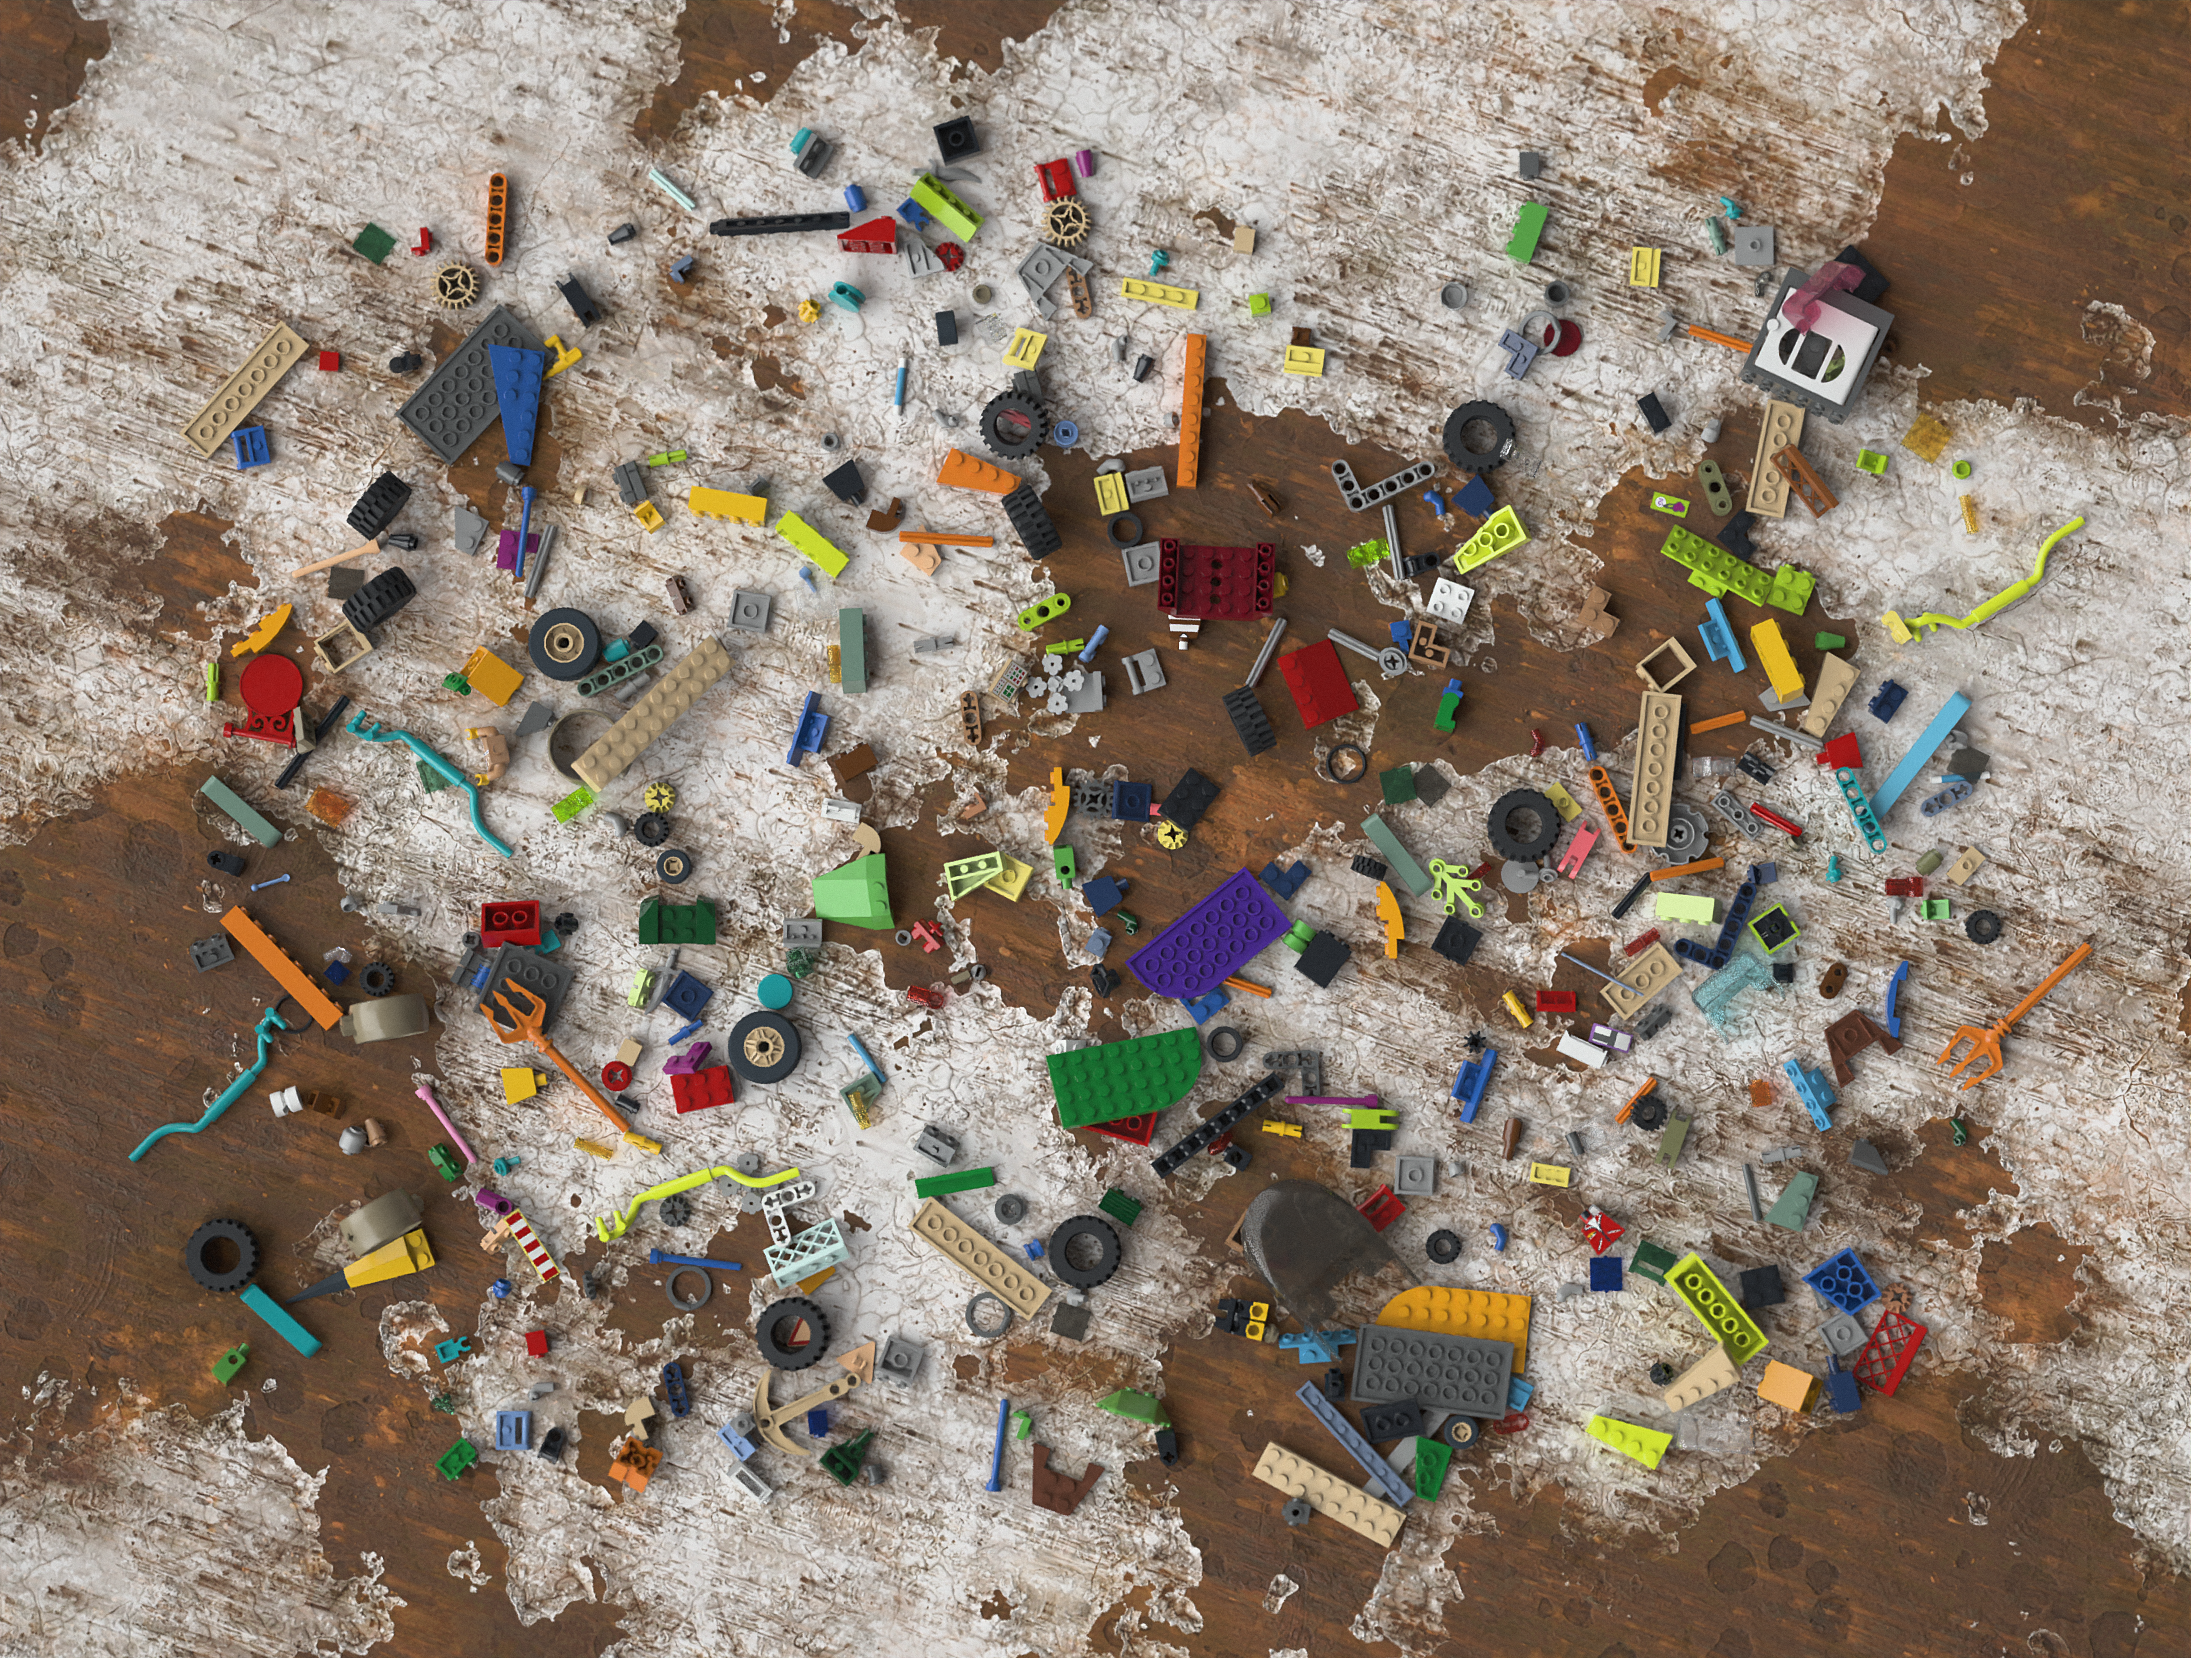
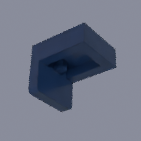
[1747,862,1778,886]

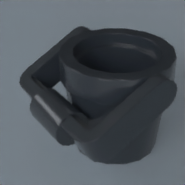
[1090,963,1122,998]

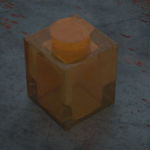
[1747,1079,1772,1108]

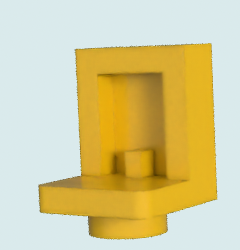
[633,500,666,535]

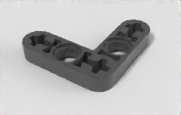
[1262,1050,1320,1106]

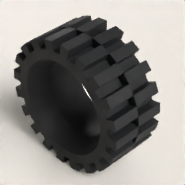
[979,389,1050,460]
[346,471,412,541]
[1222,684,1277,757]

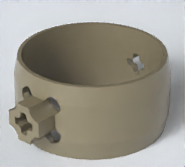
[547,708,633,786]
[340,993,429,1044]
[339,1187,425,1258]

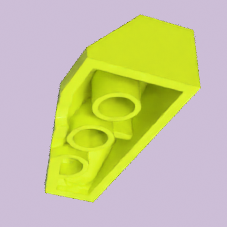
[1453,505,1533,575]

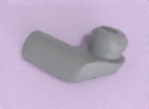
[931,409,959,428]
[1096,459,1126,476]
[604,812,627,838]
[528,1382,554,1403]

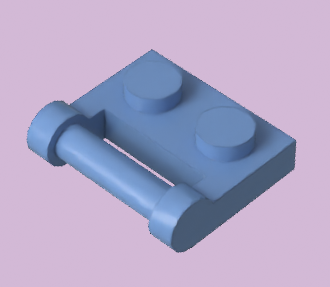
[1079,625,1109,663]
[496,1411,532,1450]

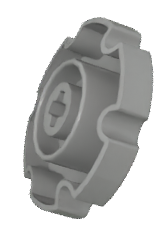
[1649,803,1709,865]

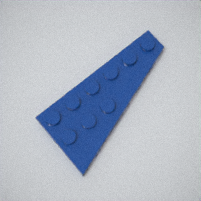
[488,344,545,466]

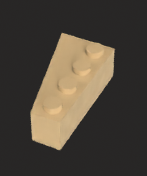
[1803,652,1861,739]
[1663,1339,1742,1413]

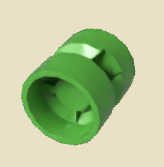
[1282,919,1317,955]

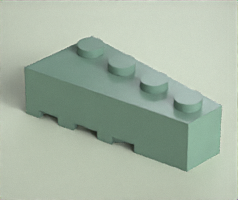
[839,608,869,694]

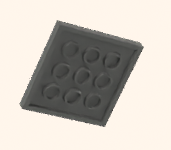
[472,941,574,1035]

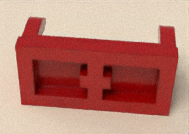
[1536,990,1576,1013]

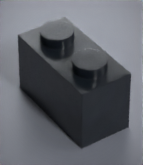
[1635,392,1672,437]

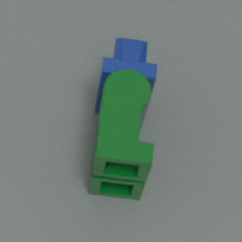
[1433,678,1463,733]

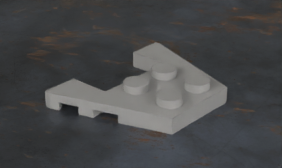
[1014,241,1094,321]

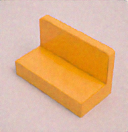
[795,1266,836,1295]

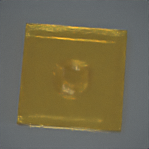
[1900,412,1953,465]

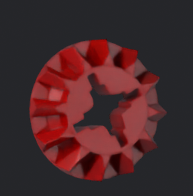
[934,241,964,272]
[601,1061,632,1091]

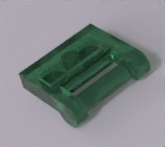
[1628,1240,1677,1287]

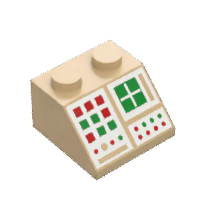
[988,658,1030,705]

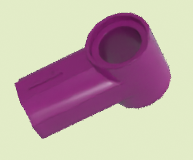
[475,1187,515,1216]

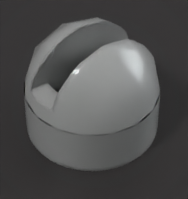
[1163,412,1179,428]
[341,896,357,912]
[895,929,911,946]
[971,964,986,980]
[1448,1162,1465,1178]

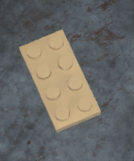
[1599,942,1683,1021]

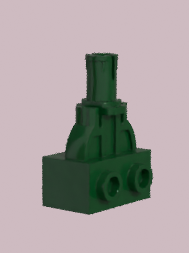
[816,1428,875,1488]

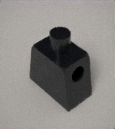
[822,459,866,508]

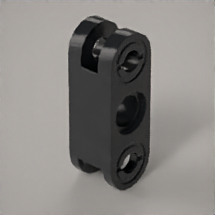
[555,271,602,329]

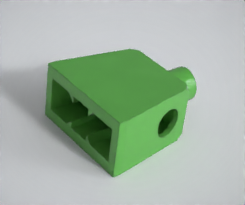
[1053,844,1076,889]
[211,1342,251,1386]

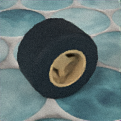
[935,310,958,346]
[656,849,692,884]
[1444,1415,1479,1449]

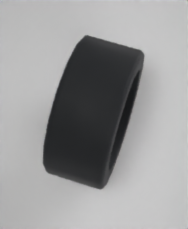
[1107,512,1143,549]
[1206,1026,1243,1063]

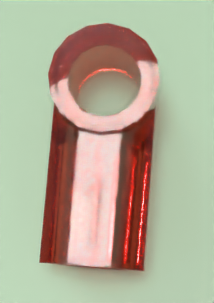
[1885,877,1924,897]
[906,985,946,1010]

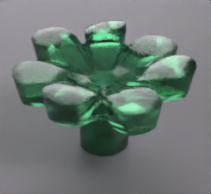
[431,1393,455,1415]

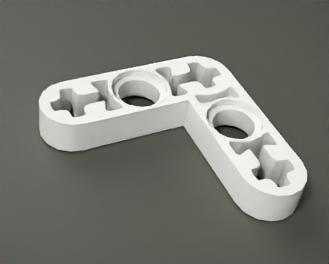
[762,1181,816,1248]

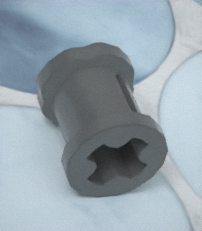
[745,474,771,497]
[462,931,481,949]
[864,1463,885,1486]

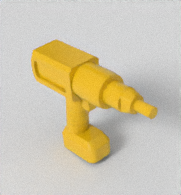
[542,334,584,380]

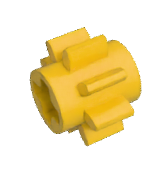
[798,299,822,323]

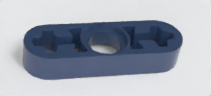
[663,1362,690,1417]

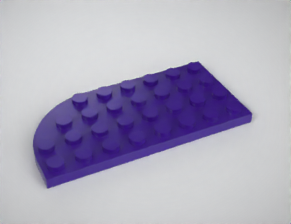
[1125,867,1293,999]

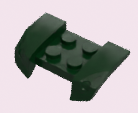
[639,895,716,945]

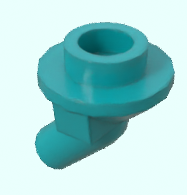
[1720,196,1744,220]
[1149,249,1170,276]
[1825,856,1844,884]
[494,1156,521,1176]

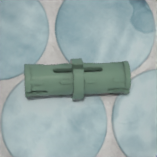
[1704,216,1728,256]

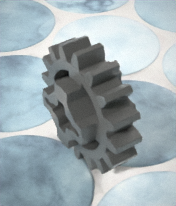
[1073,779,1113,821]

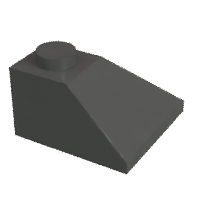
[1846,1138,1889,1176]

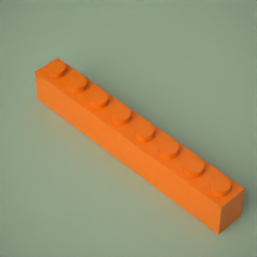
[1177,334,1206,489]
[220,905,345,1031]

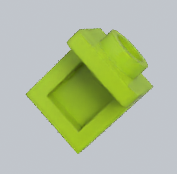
[1856,449,1889,475]

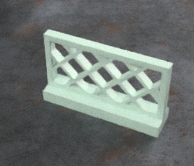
[763,1218,850,1290]

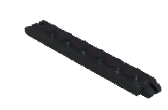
[709,211,850,237]

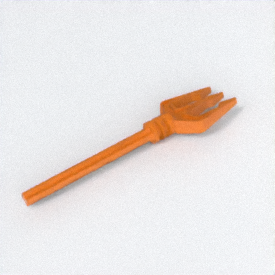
[1937,942,2093,1091]
[480,978,631,1133]

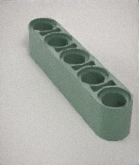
[577,645,664,698]
[200,775,283,849]
[1360,813,1433,898]

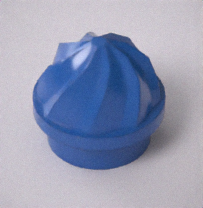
[493,1278,512,1298]

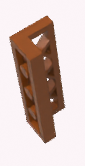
[1770,444,1839,519]

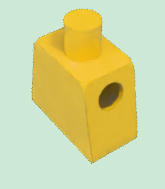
[501,1068,548,1105]

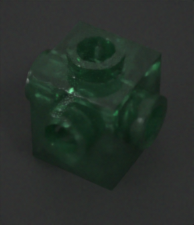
[785,945,815,979]

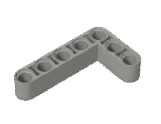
[1331,460,1435,513]

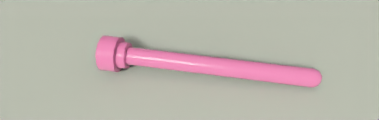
[415,1083,477,1163]

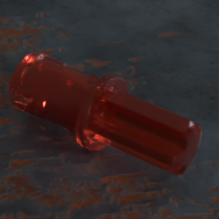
[1624,927,1661,957]

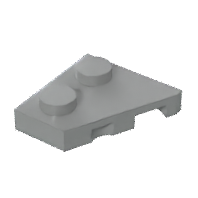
[902,237,947,280]
[1758,686,1811,712]
[378,901,420,916]

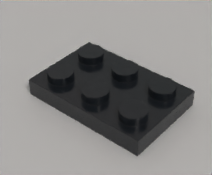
[1822,244,1890,304]
[1157,767,1221,835]
[1360,1398,1426,1445]

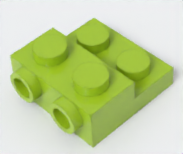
[1765,564,1816,616]

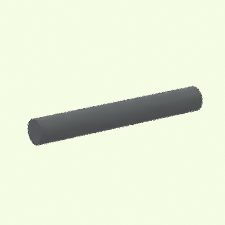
[1741,1164,1761,1222]

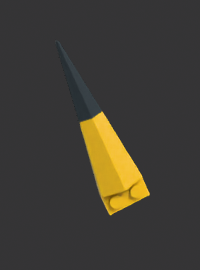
[285,1228,437,1304]

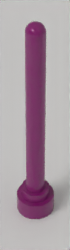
[1285,1094,1377,1109]

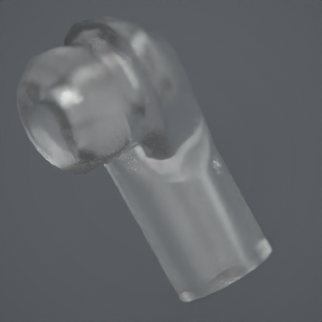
[323,947,352,963]

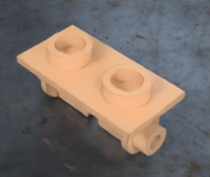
[480,1218,513,1255]

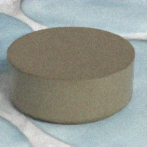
[972,284,992,304]

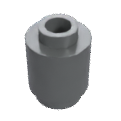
[495,460,525,486]

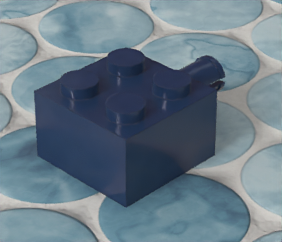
[1823,1353,1862,1414]

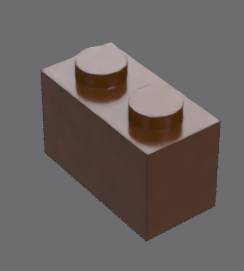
[834,742,879,782]

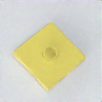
[983,853,1035,903]

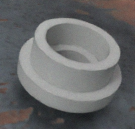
[821,432,840,452]

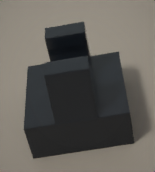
[1772,963,1793,983]

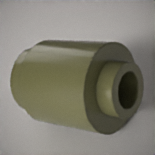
[1915,848,1944,876]

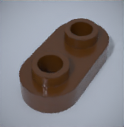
[1819,963,1848,999]

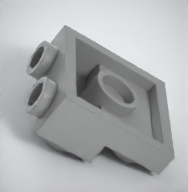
[874,1336,925,1389]

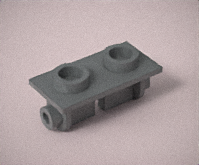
[1633,1004,1672,1041]

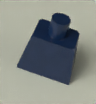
[1451,474,1495,520]
[1081,875,1130,918]

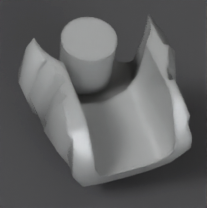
[1700,419,1721,443]
[1944,729,1968,750]

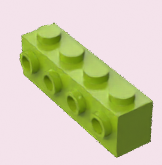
[909,172,986,243]

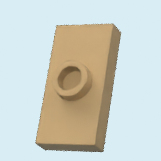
[1946,845,1986,887]

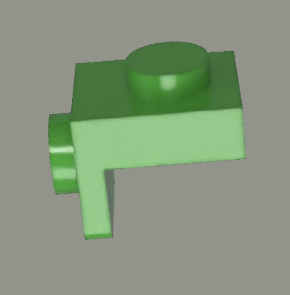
[1921,899,1952,920]
[1013,1410,1032,1441]

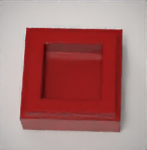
[319,351,340,372]

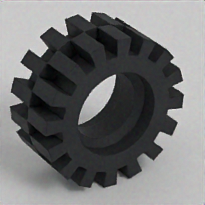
[634,812,669,847]
[1350,855,1388,881]
[1965,910,2002,945]
[359,962,395,997]
[1630,1095,1668,1132]
[1425,1230,1461,1264]

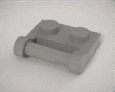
[1121,648,1166,696]

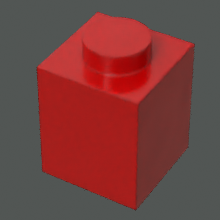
[525,1329,550,1359]

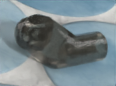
[1754,271,1774,297]

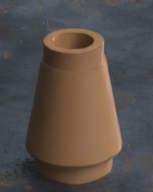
[365,1117,387,1148]

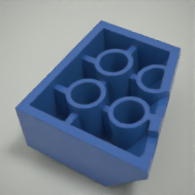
[1801,1246,1882,1316]

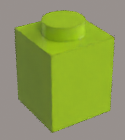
[1248,292,1271,318]

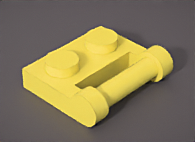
[1002,327,1048,371]
[1881,611,1912,645]

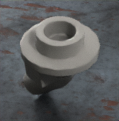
[1539,855,1558,882]
[1885,896,1905,924]
[1067,1287,1088,1306]

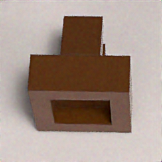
[1290,326,1311,347]

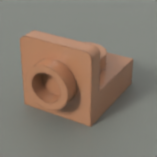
[963,792,988,821]

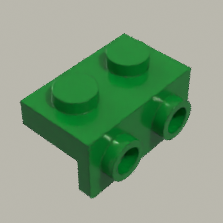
[435,1437,479,1481]

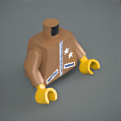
[465,726,510,786]

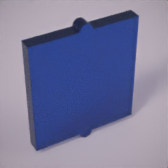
[1590,1255,1622,1293]

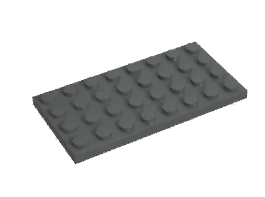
[395,304,555,467]
[1350,1323,1514,1420]

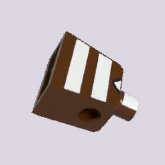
[1167,614,1201,651]

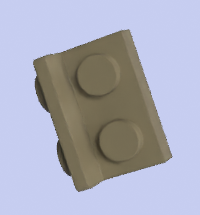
[293,707,317,754]

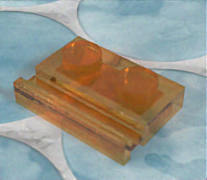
[303,785,351,829]

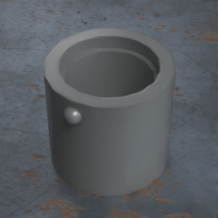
[1543,281,1571,309]

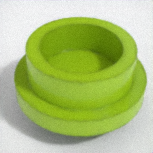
[1952,460,1971,480]

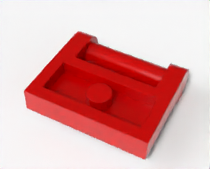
[1033,157,1077,204]
[1354,1183,1406,1234]

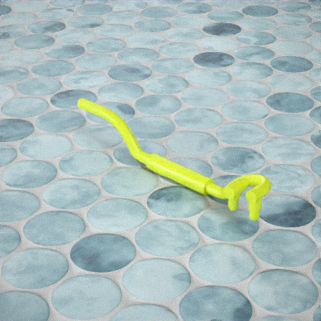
[1904,516,2085,642]
[595,1165,801,1242]

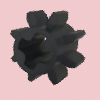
[554,912,578,936]
[1463,1031,1486,1054]
[1649,1362,1674,1386]

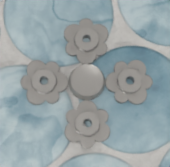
[1026,653,1085,715]
[719,1152,779,1215]

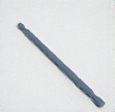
[1561,952,1644,997]

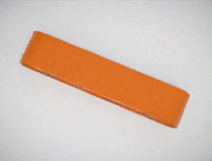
[485,173,509,268]
[1588,766,1638,855]

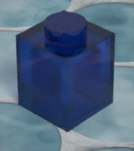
[323,959,353,987]
[807,1409,829,1438]

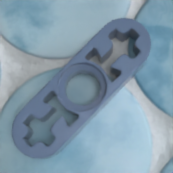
[1920,781,1972,817]

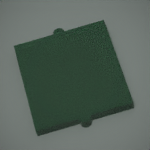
[351,222,397,266]
[415,752,454,794]
[1379,766,1417,806]

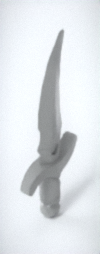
[911,159,982,183]
[644,948,682,1015]

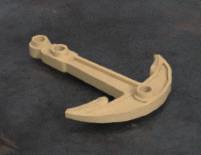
[753,1369,861,1455]

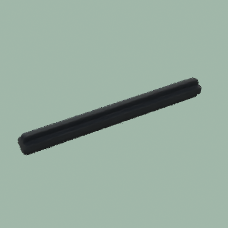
[274,695,350,790]

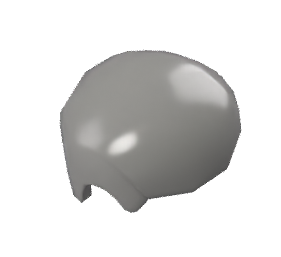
[1440,282,1469,311]

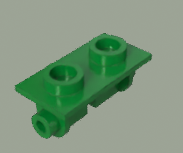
[441,671,471,696]
[428,1142,464,1183]

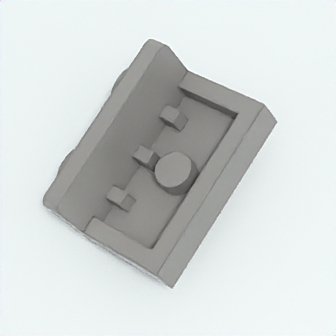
[1125,466,1169,503]
[783,918,822,950]

